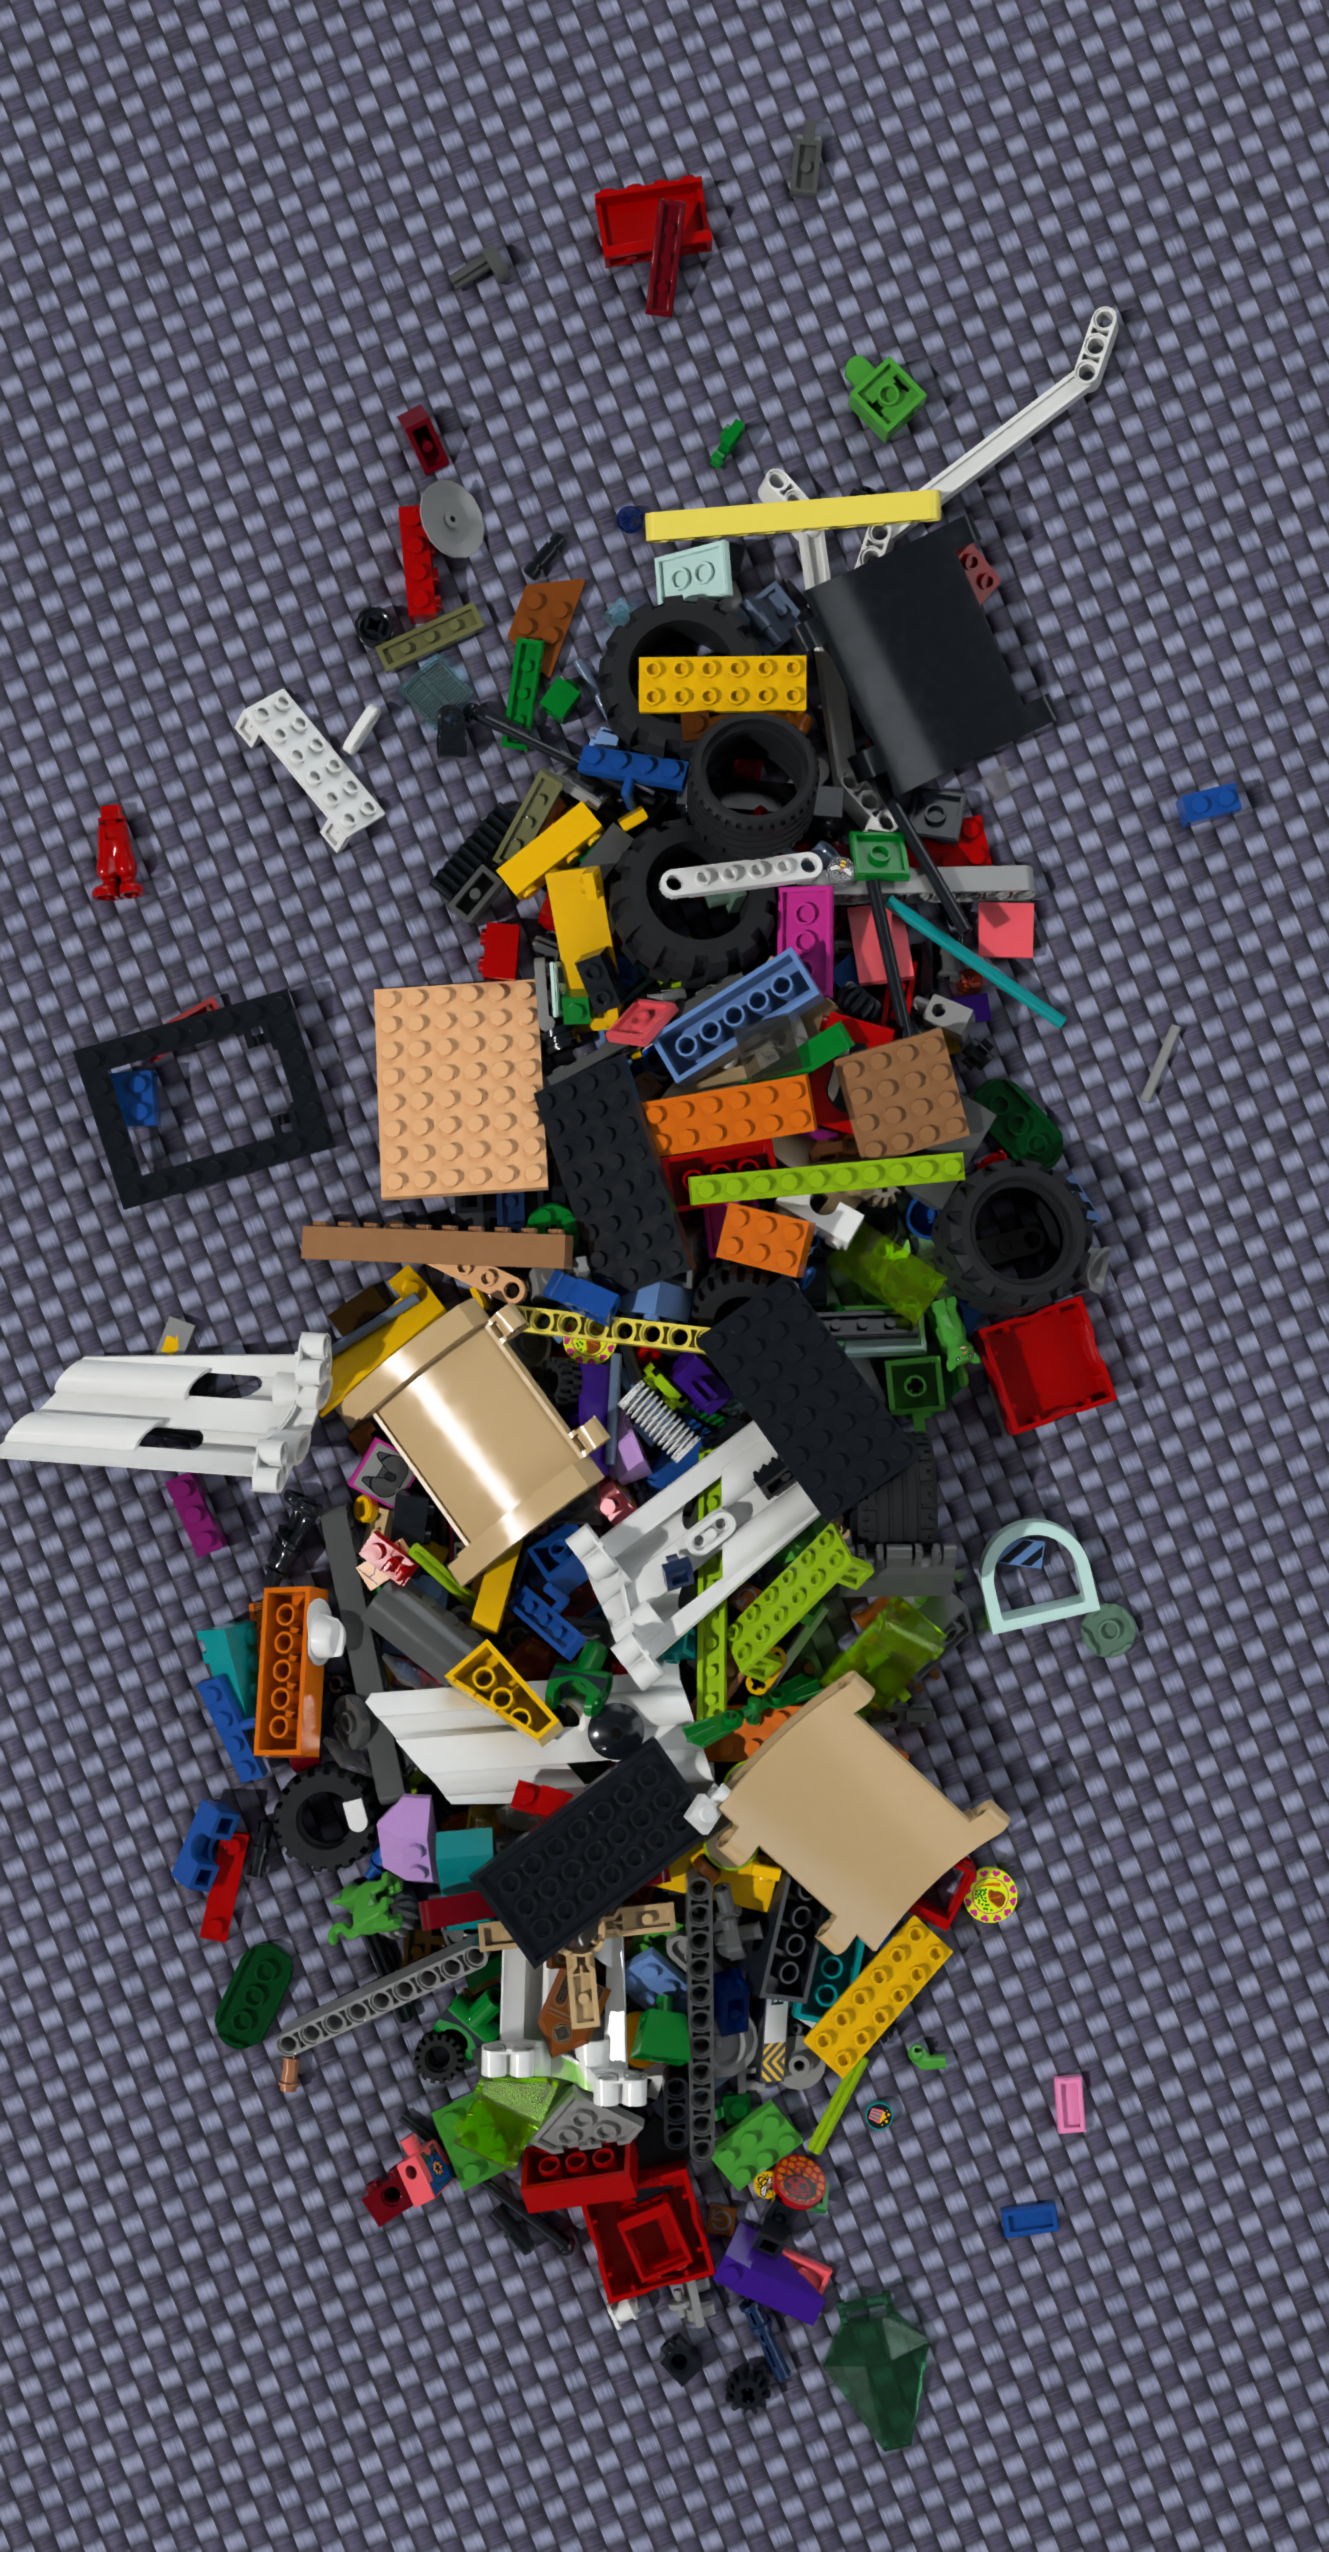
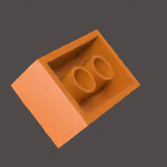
[716,1202,816,1278]

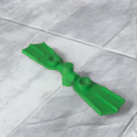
[682,1673,823,1748]

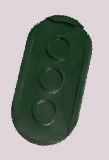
[972,1078,1063,1170]
[214,1942,294,2049]

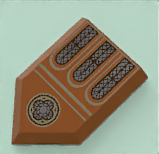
[537,1968,611,2058]

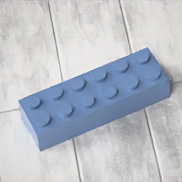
[652,947,826,1088]

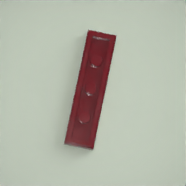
[645,198,686,318]

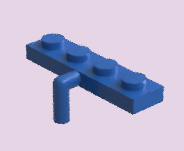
[577,745,689,810]
[507,1582,588,1661]
[196,1674,268,1783]

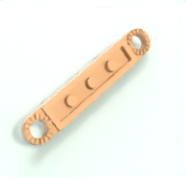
[383,1220,528,1305]

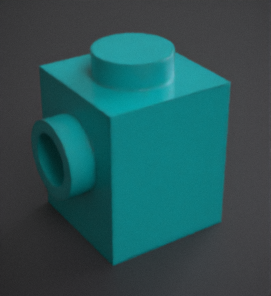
[660,1628,697,1664]

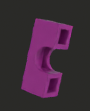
[165,1472,228,1558]

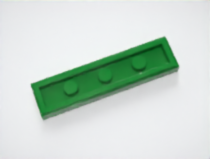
[501,637,545,752]

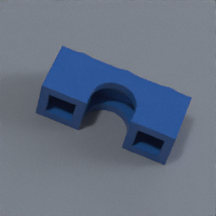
[171,1799,241,1892]

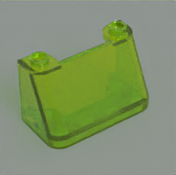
[819,1596,947,1712]
[453,2075,559,2173]

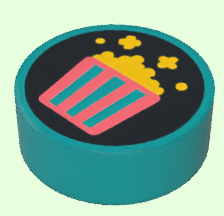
[865,2100,893,2130]

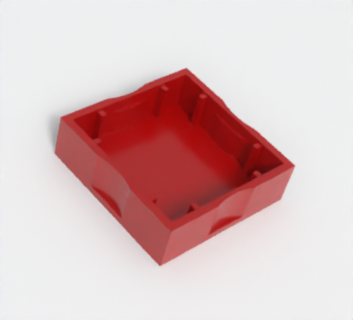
[973,1295,1118,1436]
[581,2158,715,2304]

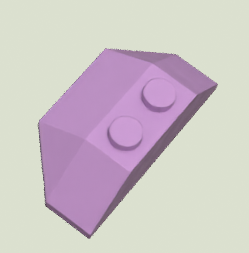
[377,1793,440,1884]

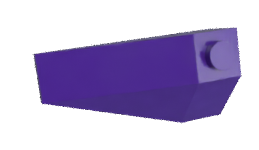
[713,2220,826,2326]

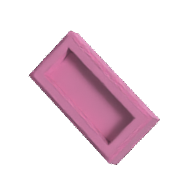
[1053,2074,1086,2134]

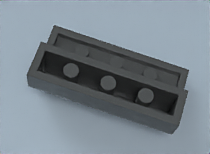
[898,1095,997,1210]
[361,1579,485,1687]

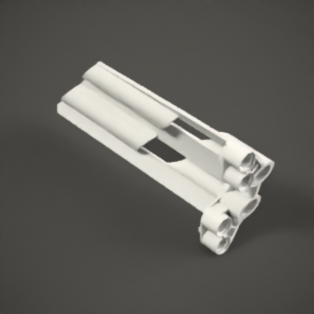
[0,1332,333,1494]
[565,1420,821,1691]
[365,1656,715,1804]
[481,1804,647,2107]

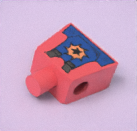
[397,2132,456,2208]

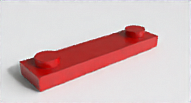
[200,1830,251,1943]

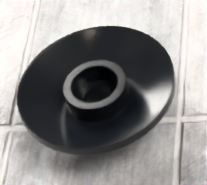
[588,1703,644,1760]

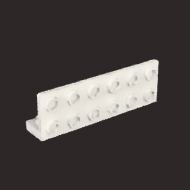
[234,689,385,853]

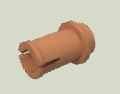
[278,2055,300,2092]

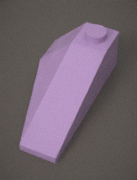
[609,1389,653,1486]

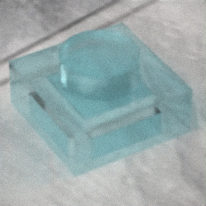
[602,597,634,630]

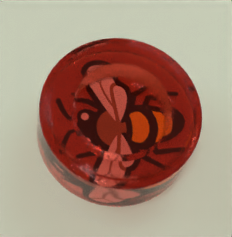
[955,968,983,996]

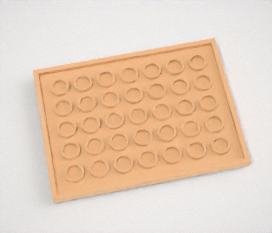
[374,979,549,1201]

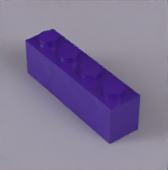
[566,1363,610,1476]

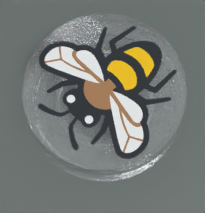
[826,857,855,886]

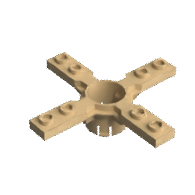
[477,1901,676,2030]

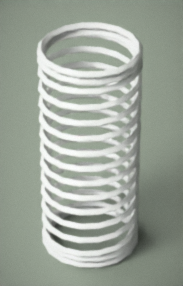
[618,1380,701,1463]

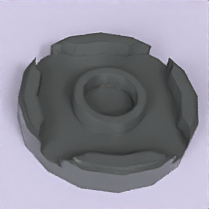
[332,1694,370,1750]

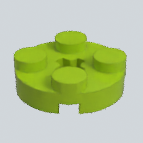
[642,1362,688,1411]

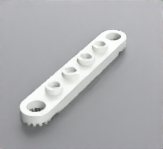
[659,852,823,900]

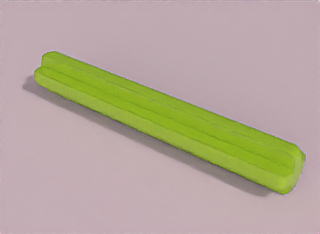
[408,1543,478,1612]
[808,2055,869,2155]

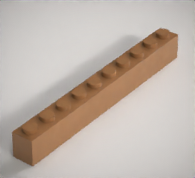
[301,1221,573,1269]

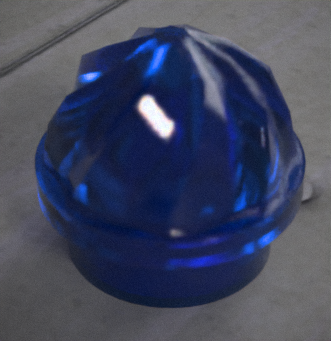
[616,506,644,534]

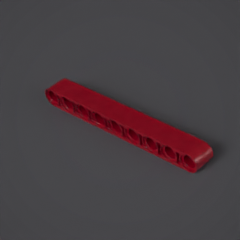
[418,1866,671,1931]

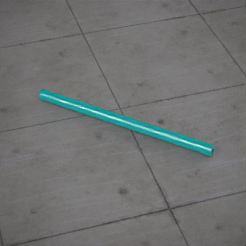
[884,895,1066,1029]

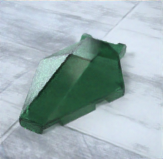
[822,2289,930,2452]

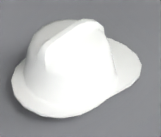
[307,1598,346,1666]

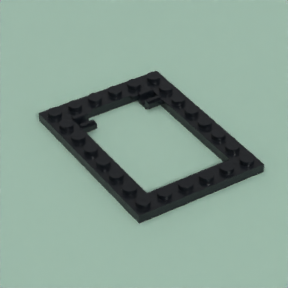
[73,989,336,1210]

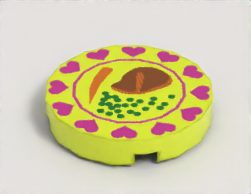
[563,1318,617,1364]
[963,1867,1018,1923]

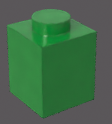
[539,677,582,725]
[561,989,598,1025]

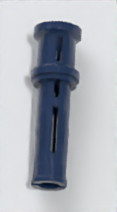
[739,2298,791,2382]

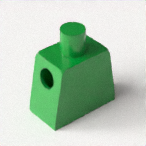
[630,1995,690,2066]

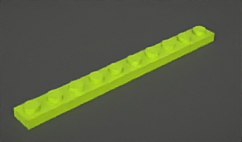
[688,1152,965,1205]
[697,1447,727,1721]

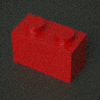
[478,922,521,981]

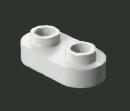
[684,1509,736,1556]

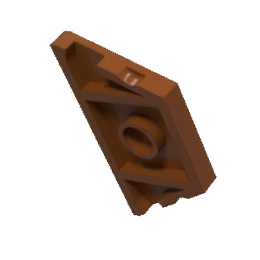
[508,578,586,680]

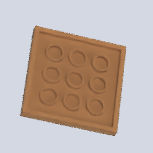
[833,1027,970,1161]

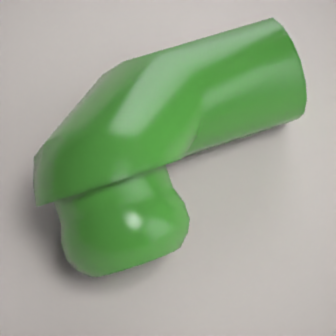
[908,2044,946,2070]

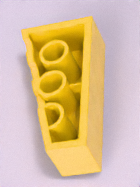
[496,801,605,902]
[444,1639,564,1747]

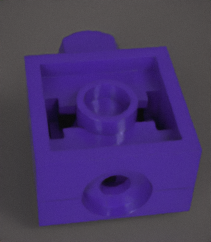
[663,1352,734,1416]

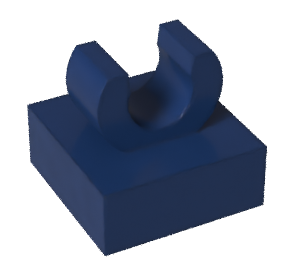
[662,1553,695,1592]

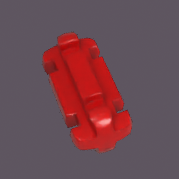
[974,1149,1008,1171]

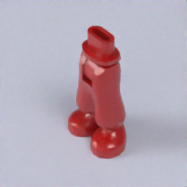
[92,804,144,901]

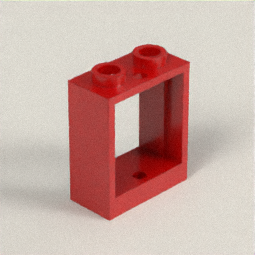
[907,1856,977,1931]
[616,2191,693,2283]

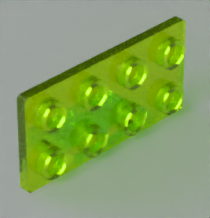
[827,1221,946,1323]

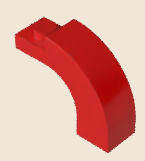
[510,1780,574,1818]

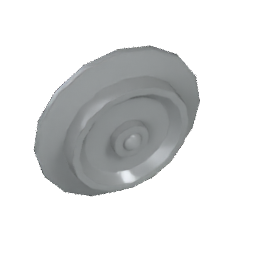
[419,480,484,558]
[694,2000,758,2078]

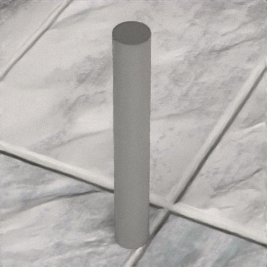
[1140,1024,1181,1104]

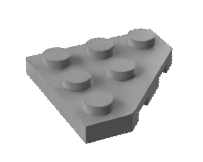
[529,2084,644,2154]

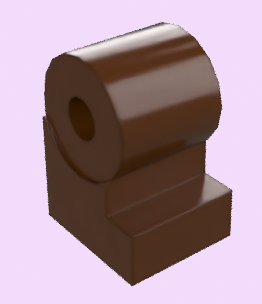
[347,1419,378,1458]

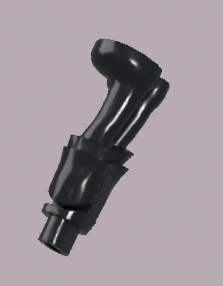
[264,1489,324,1587]

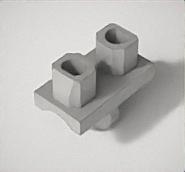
[668,2276,716,2329]

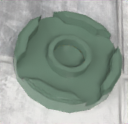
[1080,1603,1136,1658]

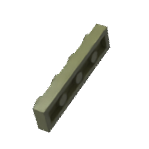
[375,601,486,674]
[492,767,567,866]

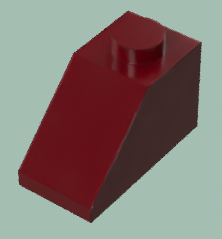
[397,405,450,476]

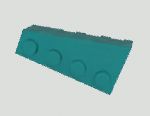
[196,1621,259,1735]

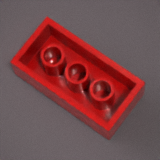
[660,1138,777,1212]
[520,2139,639,2214]

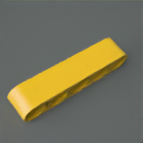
[470,1539,524,1635]

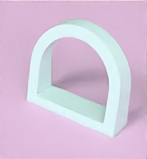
[978,1518,1100,1635]

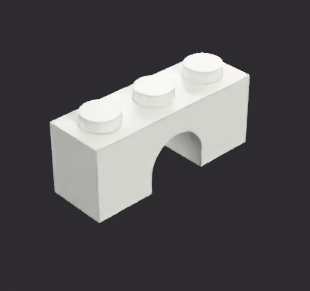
[773,1194,865,1251]

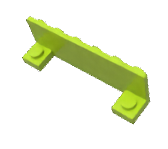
[727,1523,875,1682]

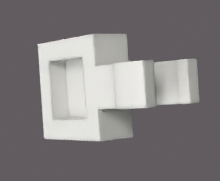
[683,1783,731,1835]

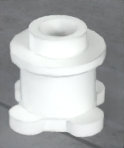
[607,2297,641,2331]

